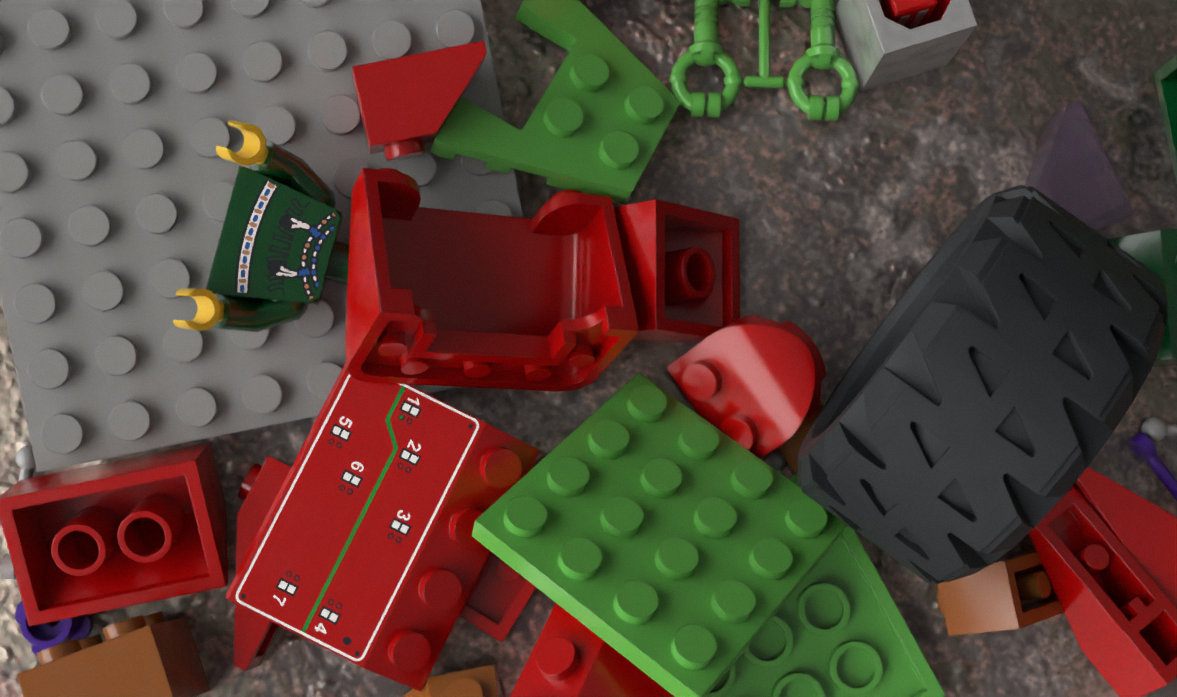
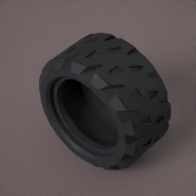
[798,185,1167,584]

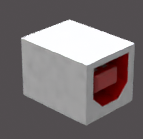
[834,0,977,92]

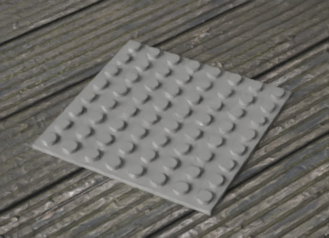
[0,0,523,472]

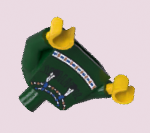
[173,120,349,332]

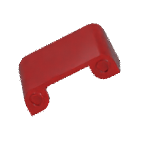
[345,168,639,392]

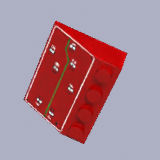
[225,362,540,692]

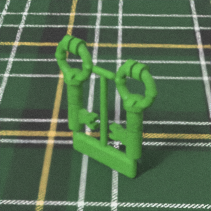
[669,0,860,121]

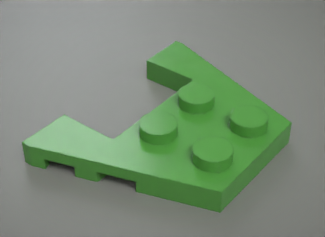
[430,0,680,204]

